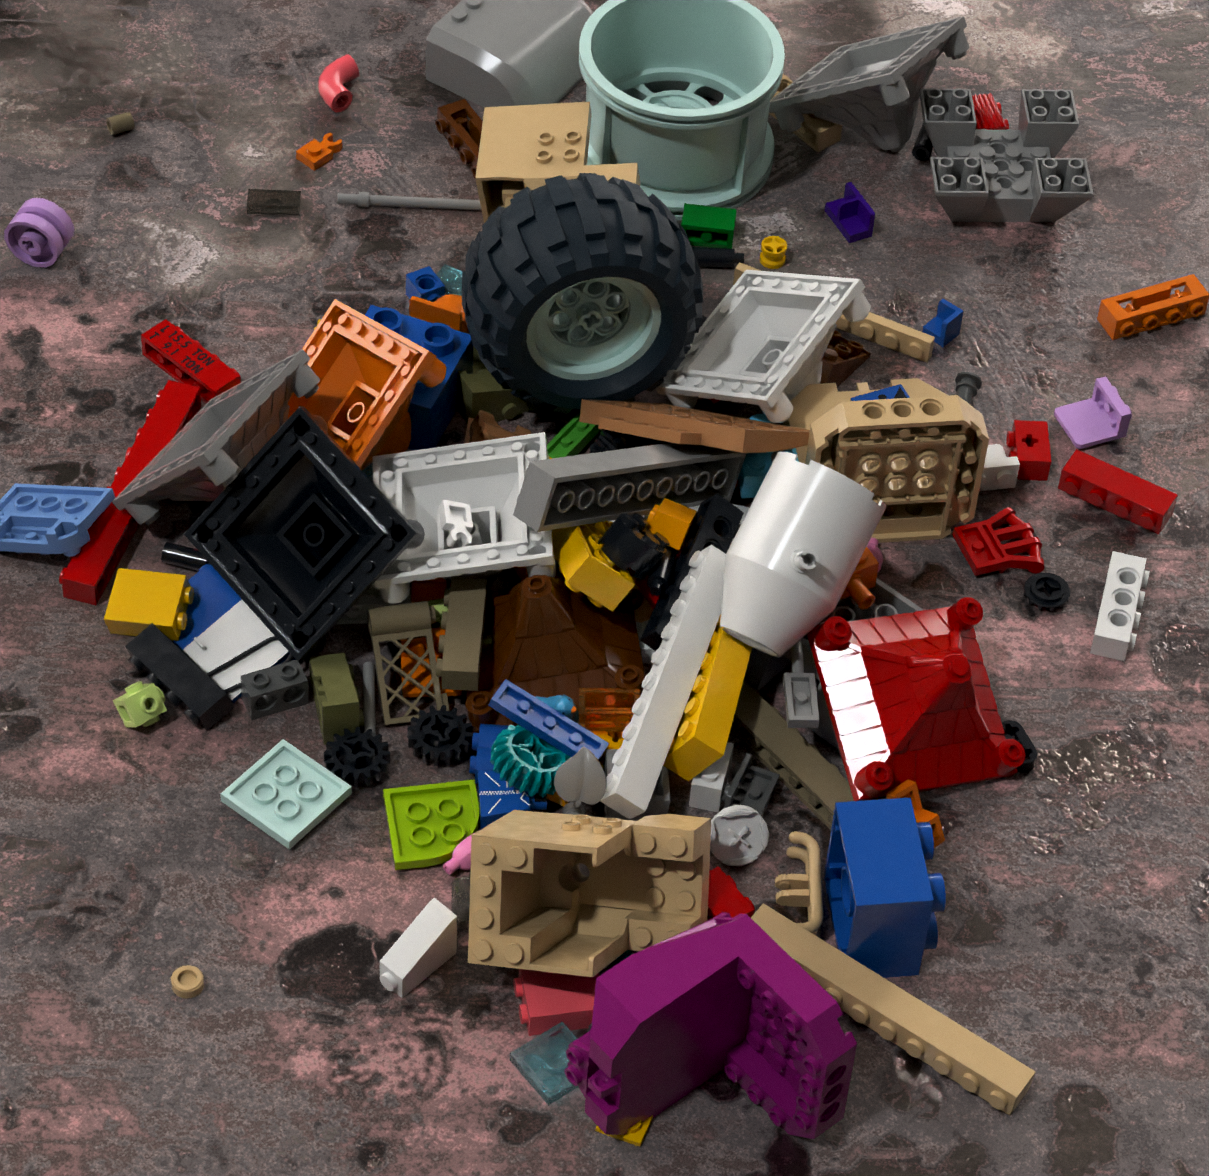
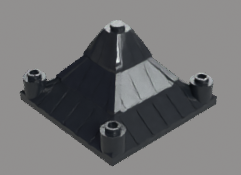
[184,406,425,661]

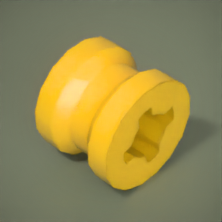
[759,236,787,269]

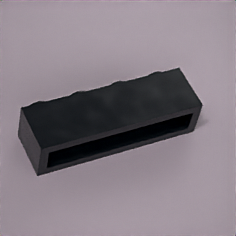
[125,623,234,731]

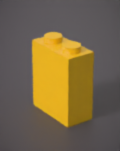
[104,568,194,641]

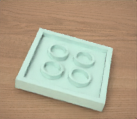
[220,739,352,850]

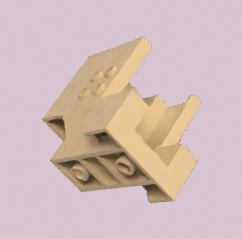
[475,102,641,223]
[468,810,711,977]

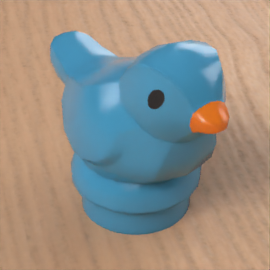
[536,695,580,723]

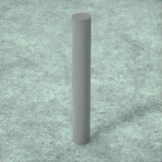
[363,662,376,737]

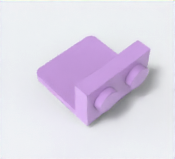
[1054,376,1132,449]

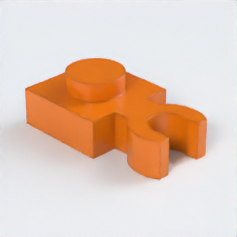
[296,133,342,171]

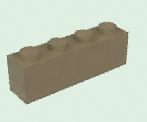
[436,577,487,691]

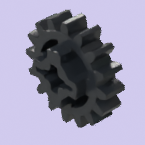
[407,705,473,766]
[324,727,390,788]

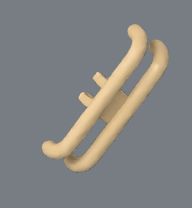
[775,831,823,938]

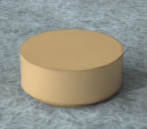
[171,965,204,999]

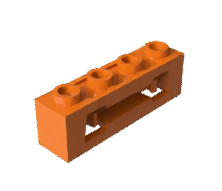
[1097,274,1209,340]

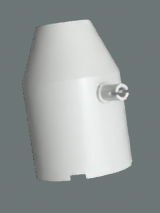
[720,451,886,658]

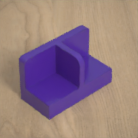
[825,182,875,243]

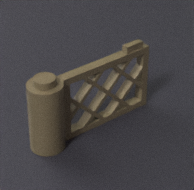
[367,601,450,726]

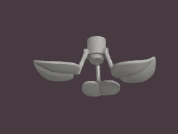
[554,747,606,815]

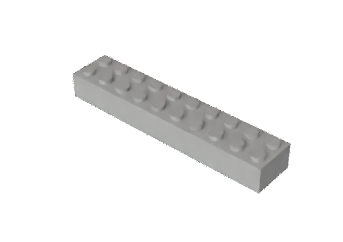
[513,442,747,532]

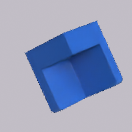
[922,299,963,347]

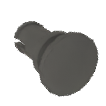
[955,372,982,405]

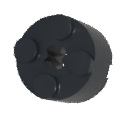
[598,513,670,580]

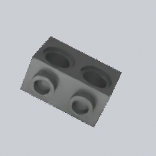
[241,660,308,720]

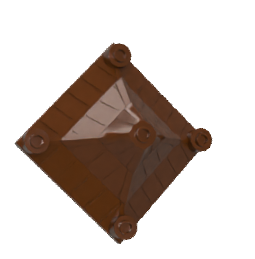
[465,575,645,733]

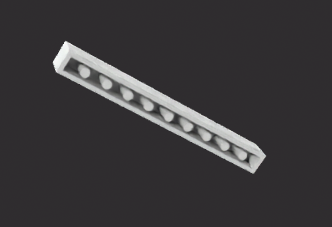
[600,544,726,820]

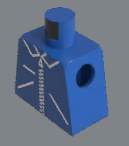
[477,770,547,830]

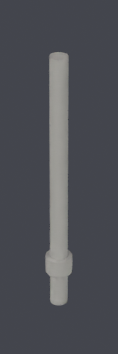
[337,192,482,211]

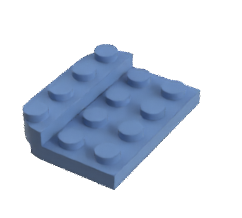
[0,483,115,557]

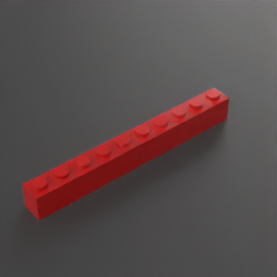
[59,380,201,606]

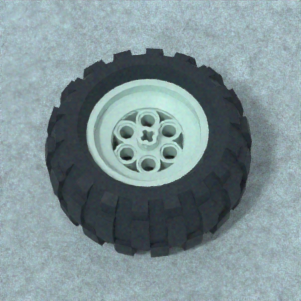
[462,173,703,414]

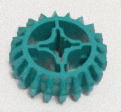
[490,725,571,797]

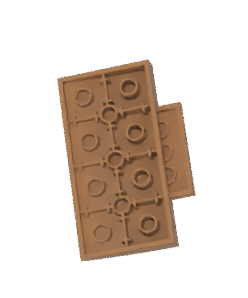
[579,399,810,453]

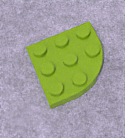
[383,779,479,870]

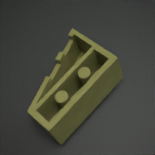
[457,369,542,424]
[309,653,364,745]

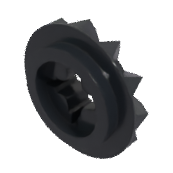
[1024,572,1070,611]

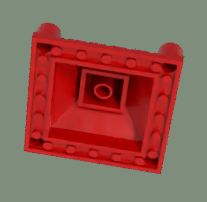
[807,597,1025,801]

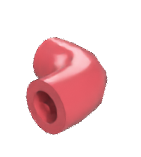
[318,54,359,112]

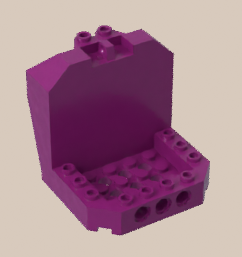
[564,912,857,1139]

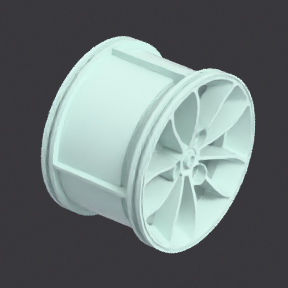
[579,0,785,220]

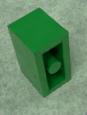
[681,203,737,248]

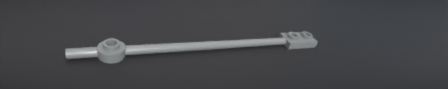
[771,451,819,728]

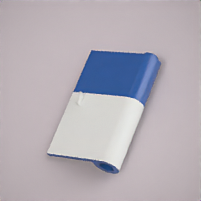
[172,564,300,703]

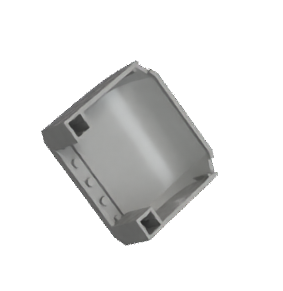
[426,0,593,108]

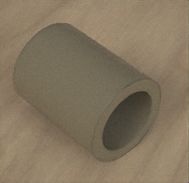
[106,112,135,135]

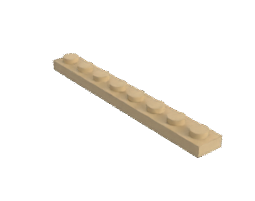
[733,262,935,363]

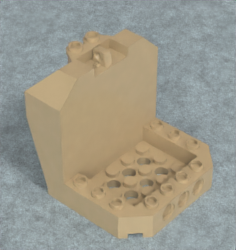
[783,378,989,543]

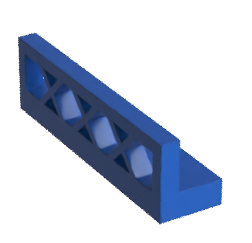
[488,679,609,762]

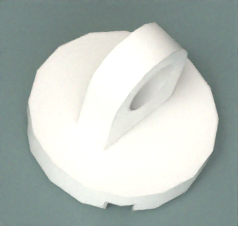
[710,805,769,866]

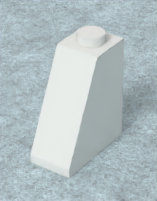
[380,898,457,998]

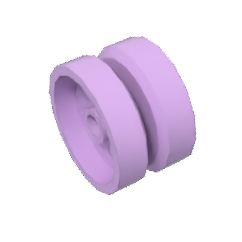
[4,198,74,268]

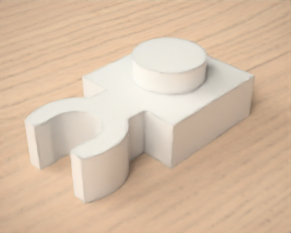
[438,500,473,547]

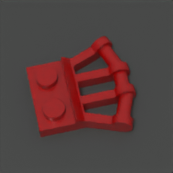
[952,507,1044,576]

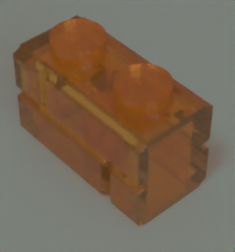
[579,688,640,732]

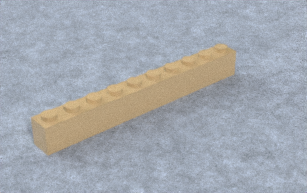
[751,903,1036,1115]

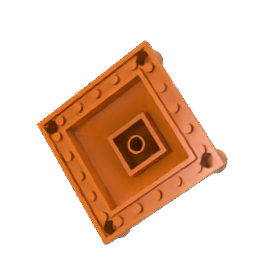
[288,299,446,471]

